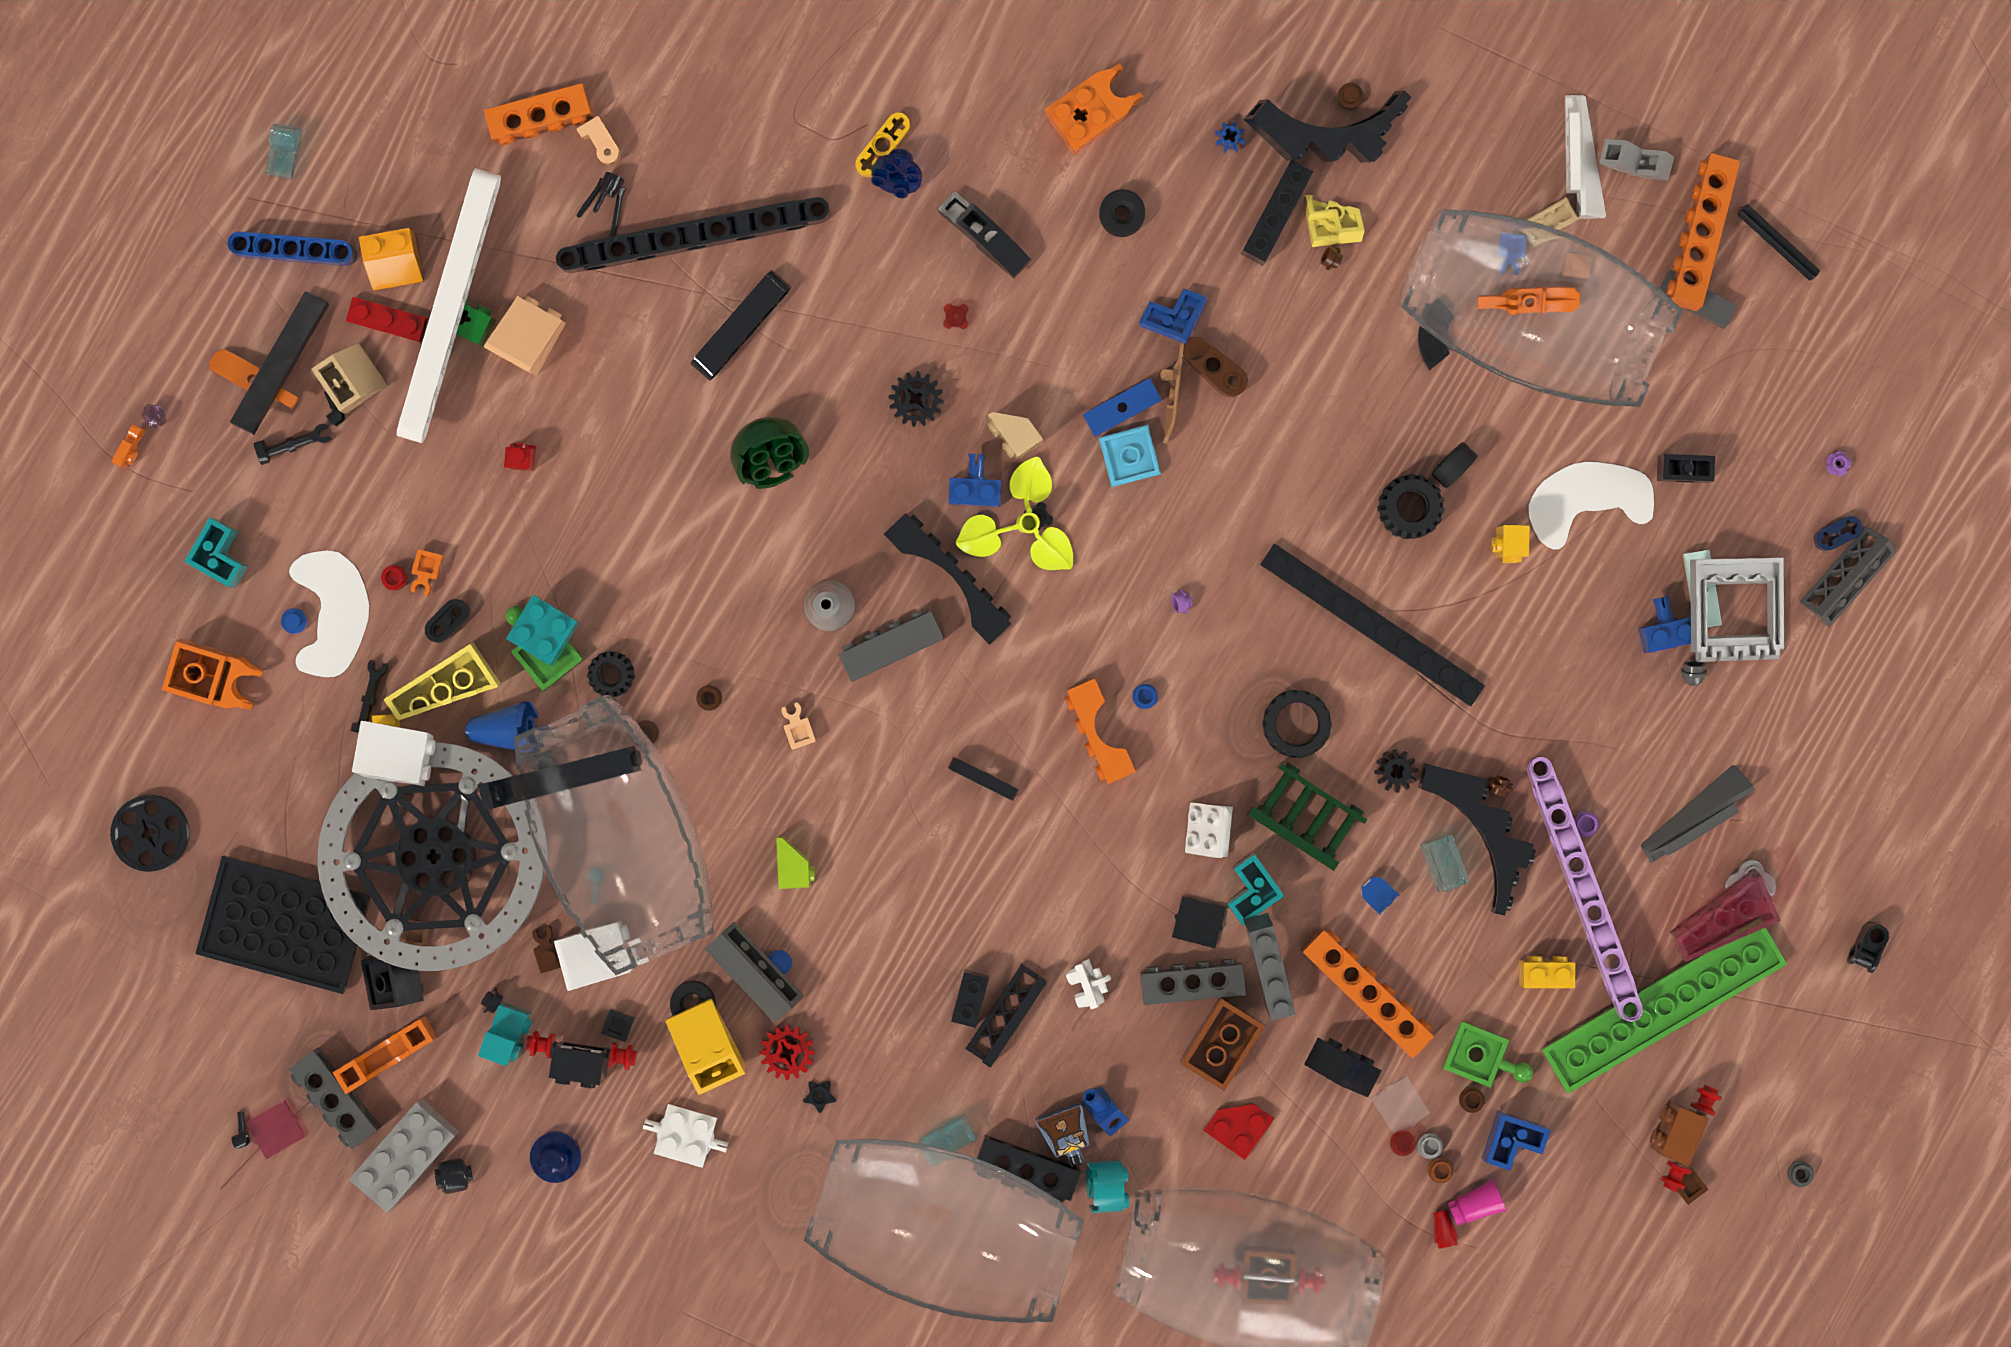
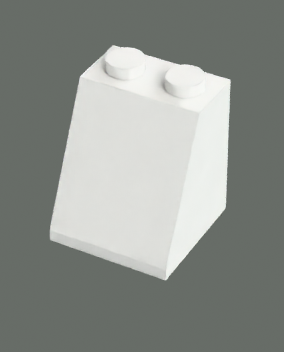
[352,721,435,786]
[554,921,636,991]

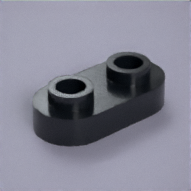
[425,599,470,643]

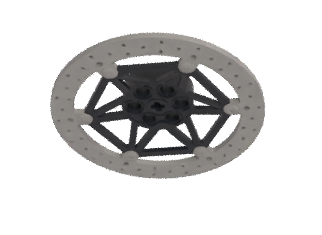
[317,743,546,971]

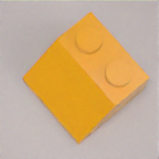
[359,228,424,291]

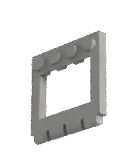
[1690,558,1784,662]

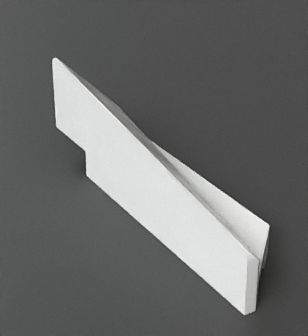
[1565,95,1606,219]

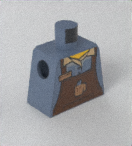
[1036,1101,1089,1167]

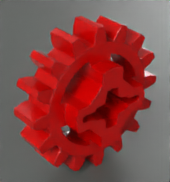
[759,1024,815,1080]

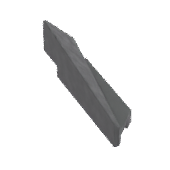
[1641,765,1755,863]

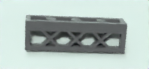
[1800,526,1897,628]

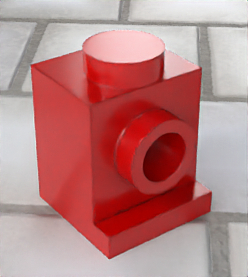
[504,443,536,471]

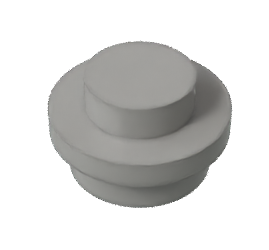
[1417,1133,1443,1159]

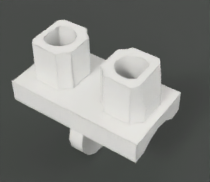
[1066,959,1111,1009]

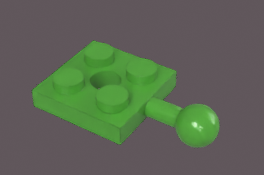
[505,606,584,691]
[1442,1020,1533,1088]

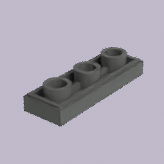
[1657,270,1737,329]

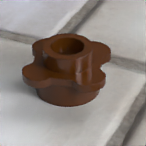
[1488,775,1514,797]

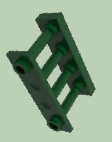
[1247,762,1367,871]

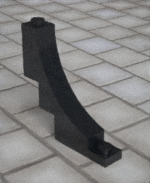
[478,746,642,810]

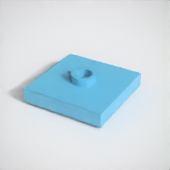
[1099,425,1161,488]

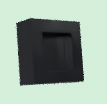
[602,1008,635,1042]

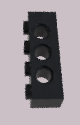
[1241,160,1313,266]
[974,1135,1081,1202]

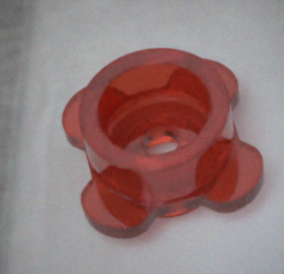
[943,304,969,329]

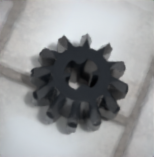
[1374,749,1418,793]

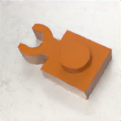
[111,424,146,468]
[411,549,444,596]

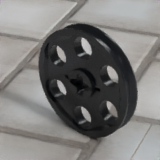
[110,795,189,872]

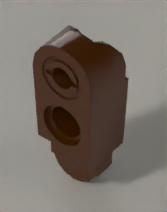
[1183,337,1248,398]

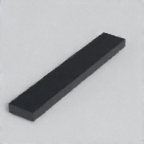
[230,291,329,435]

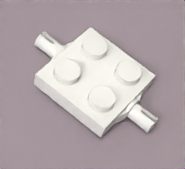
[643,1104,729,1168]

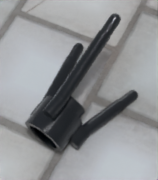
[577,172,626,237]

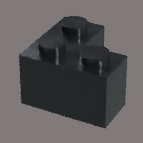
[1304,1037,1382,1097]

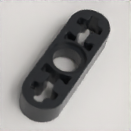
[948,757,1019,801]

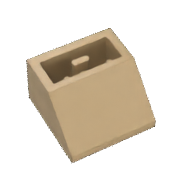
[311,343,388,414]
[987,412,1043,461]

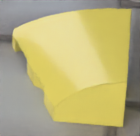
[1304,195,1365,247]

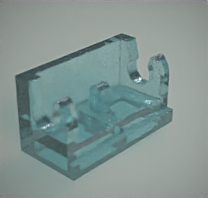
[1420,835,1470,892]
[919,1115,977,1164]

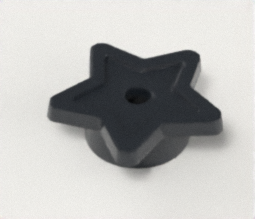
[803,1081,836,1113]

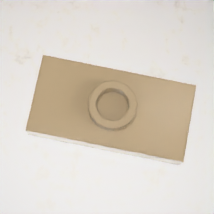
[1521,197,1579,245]

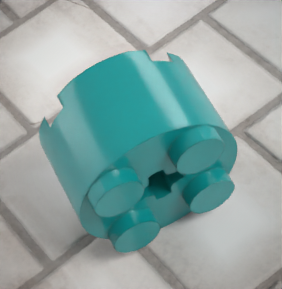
[1086,1160,1129,1214]

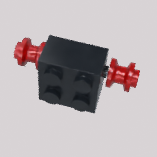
[526,1031,637,1088]

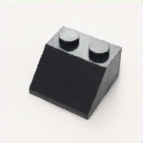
[361,953,424,1010]

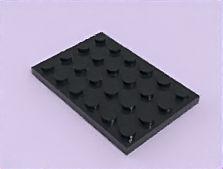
[195,855,371,994]

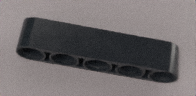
[690,270,791,381]

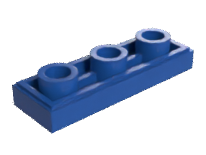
[1083,378,1162,437]

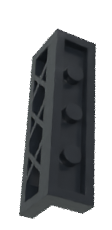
[965,964,1047,1068]

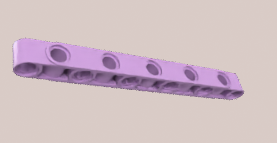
[1526,757,1643,1021]

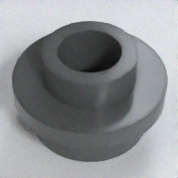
[1787,1161,1814,1187]

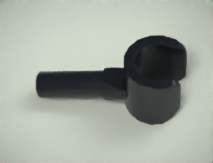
[324,391,345,426]
[231,1112,250,1149]

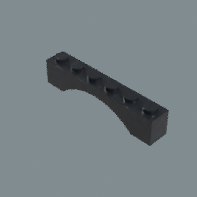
[884,513,1011,645]

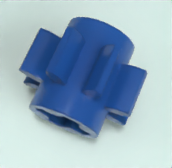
[1214,121,1245,154]

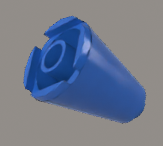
[465,701,540,752]

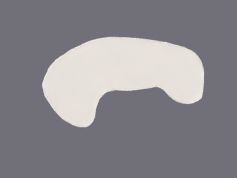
[1528,462,1654,549]
[289,550,369,677]

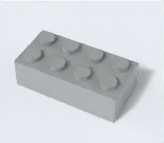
[349,1098,460,1213]

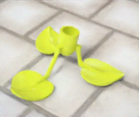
[956,457,1073,570]

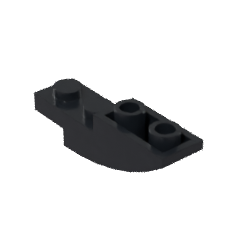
[938,191,1031,279]

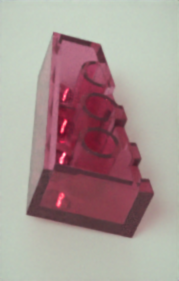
[1670,868,1781,962]

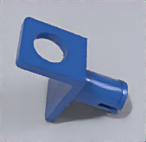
[1082,1087,1129,1136]

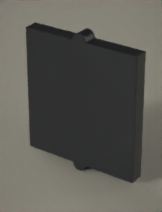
[1172,897,1225,948]

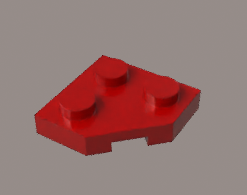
[1203,1103,1274,1160]

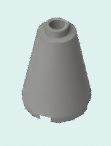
[804,580,855,631]

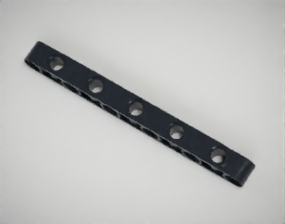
[556,197,830,273]

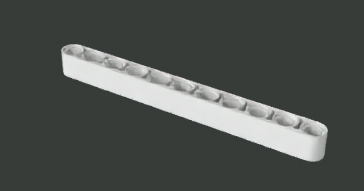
[397,168,501,443]

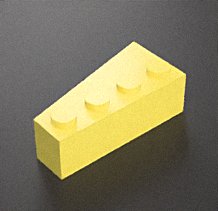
[384,641,501,720]

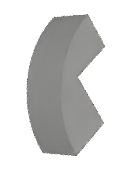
[1599,139,1674,181]

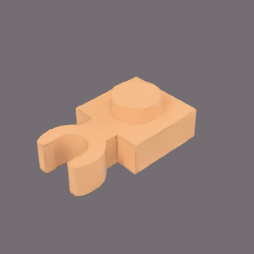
[782,702,816,750]

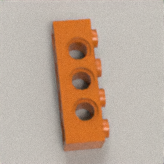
[484,83,593,146]

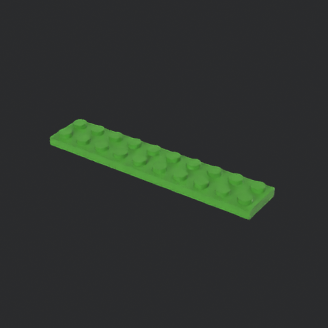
[1541,920,1787,1094]

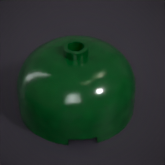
[730,416,809,489]

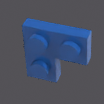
[1139,289,1208,344]

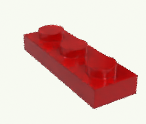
[346,297,428,343]

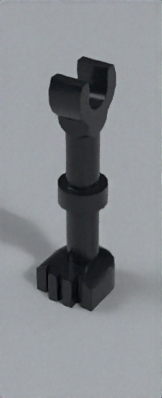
[253,424,332,465]
[350,660,388,733]

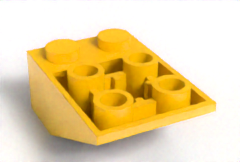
[665,998,745,1095]

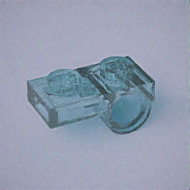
[265,124,302,180]

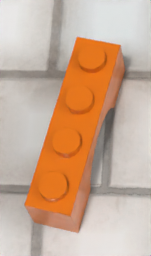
[1064,678,1136,784]
[333,1016,438,1094]

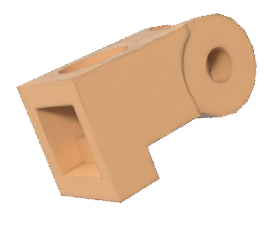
[577,116,621,166]

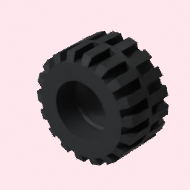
[1377,474,1445,539]

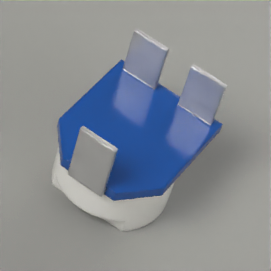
[1361,877,1400,915]

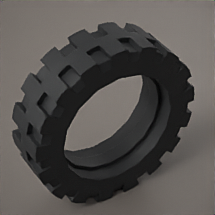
[1262,690,1332,758]

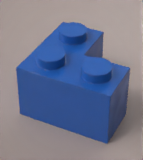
[1482,1110,1551,1171]

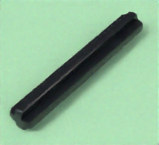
[1738,205,1820,281]

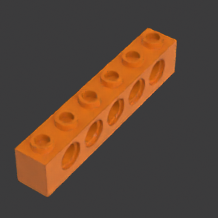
[1666,153,1740,311]
[1301,928,1434,1058]

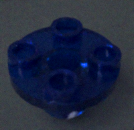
[871,149,922,199]
[530,1131,581,1183]

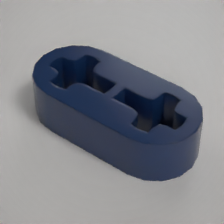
[1814,516,1862,551]

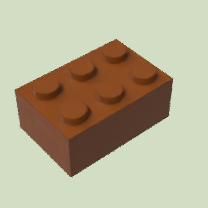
[1179,997,1265,1091]

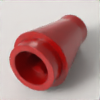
[1433,1210,1459,1249]

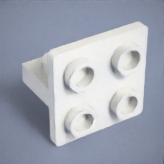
[1185,802,1233,858]

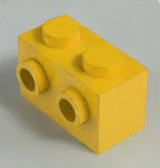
[1491,525,1530,563]
[1519,956,1575,988]

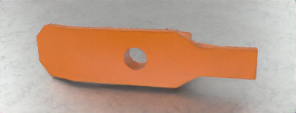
[1477,286,1580,315]
[209,349,299,409]

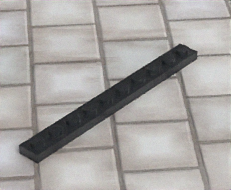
[1260,543,1485,707]

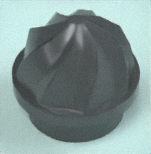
[1681,661,1707,686]

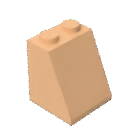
[484,295,566,377]

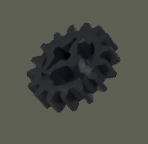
[888,371,944,427]

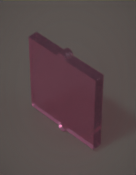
[246,1100,306,1159]

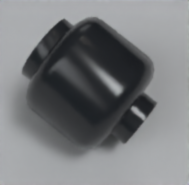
[434,1158,473,1194]

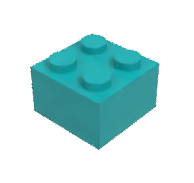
[506,595,581,666]

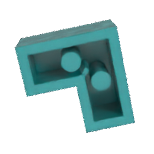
[184,517,248,588]
[1226,853,1284,926]
[478,1002,533,1066]

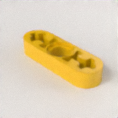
[855,113,910,177]

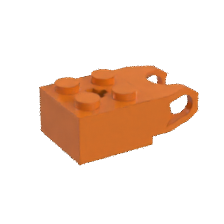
[1045,63,1143,155]
[162,638,265,710]

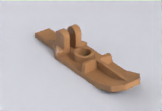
[1160,343,1184,445]

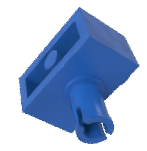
[949,454,1001,508]
[1638,596,1691,653]

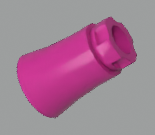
[1448,1178,1507,1226]

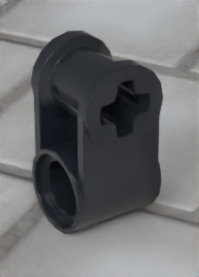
[1847,922,1890,973]

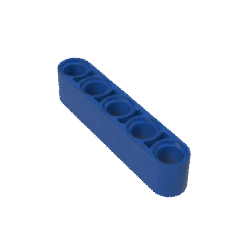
[227,232,357,266]

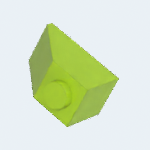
[776,836,815,889]

